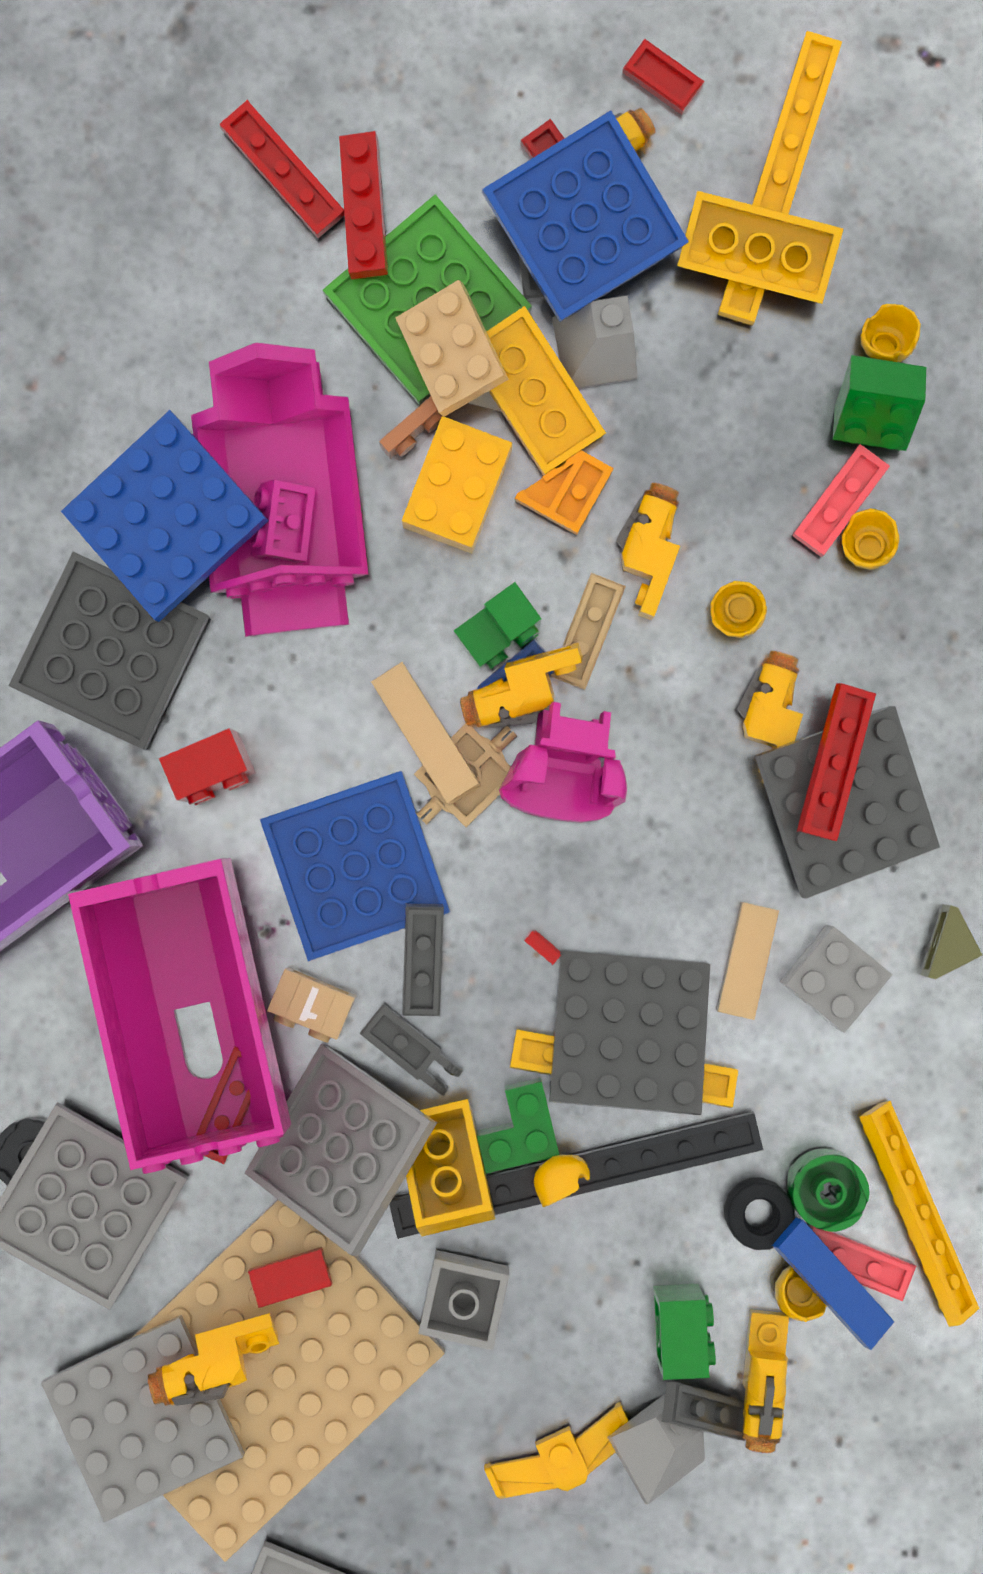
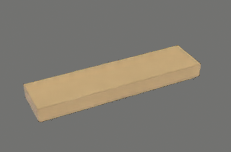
[371,662,481,806]

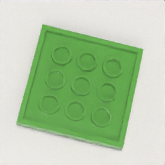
[322,194,532,405]

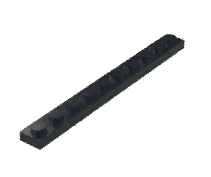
[389,1111,763,1239]

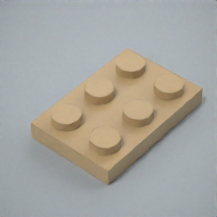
[395,280,509,417]

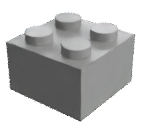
[780,925,893,1033]
[418,1250,510,1350]

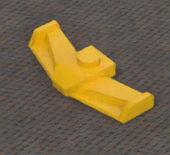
[484,1402,629,1499]

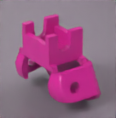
[499,702,627,823]

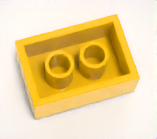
[402,416,512,554]
[406,1099,496,1237]

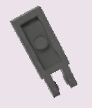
[360,1003,463,1096]

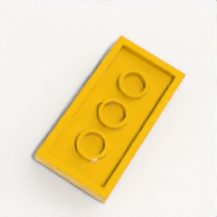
[486,306,606,475]

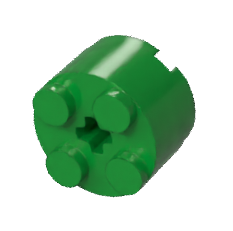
[787,1148,870,1232]

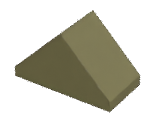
[920,904,982,980]

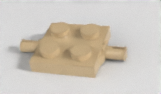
[414,722,517,828]

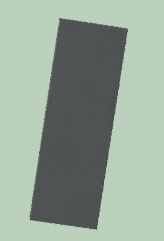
[402,903,444,1016]
[662,1382,746,1441]

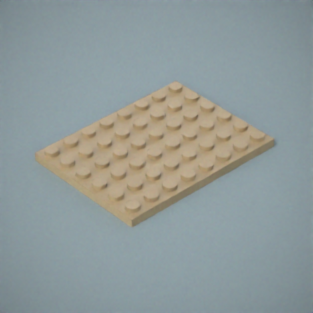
[132,1200,445,1562]

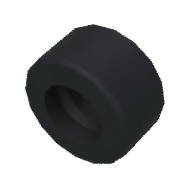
[724,1178,795,1250]

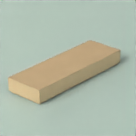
[550,573,626,691]
[717,902,779,1020]

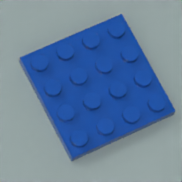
[482,110,689,322]
[61,410,269,622]
[260,771,450,961]

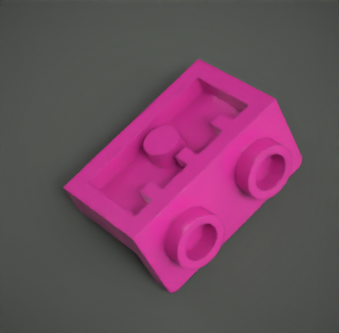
[249,479,316,563]

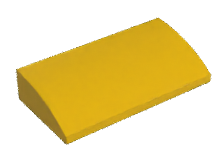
[677,191,843,304]

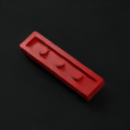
[219,100,345,238]
[339,131,388,279]
[797,683,876,841]

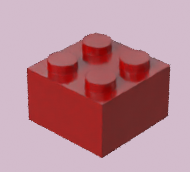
[159,728,256,806]

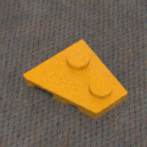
[515,450,614,535]

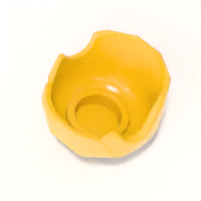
[860,304,921,363]
[841,508,900,570]
[710,581,767,638]
[534,1154,590,1207]
[775,1266,827,1322]

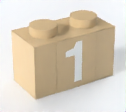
[267,967,357,1043]

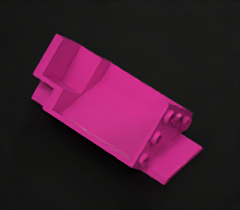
[191,343,368,637]

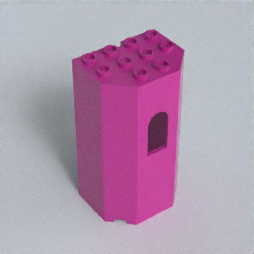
[68,858,291,1174]

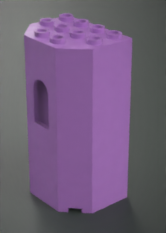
[0,720,143,951]

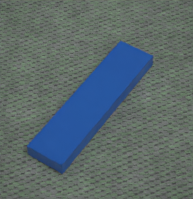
[772,1217,894,1350]

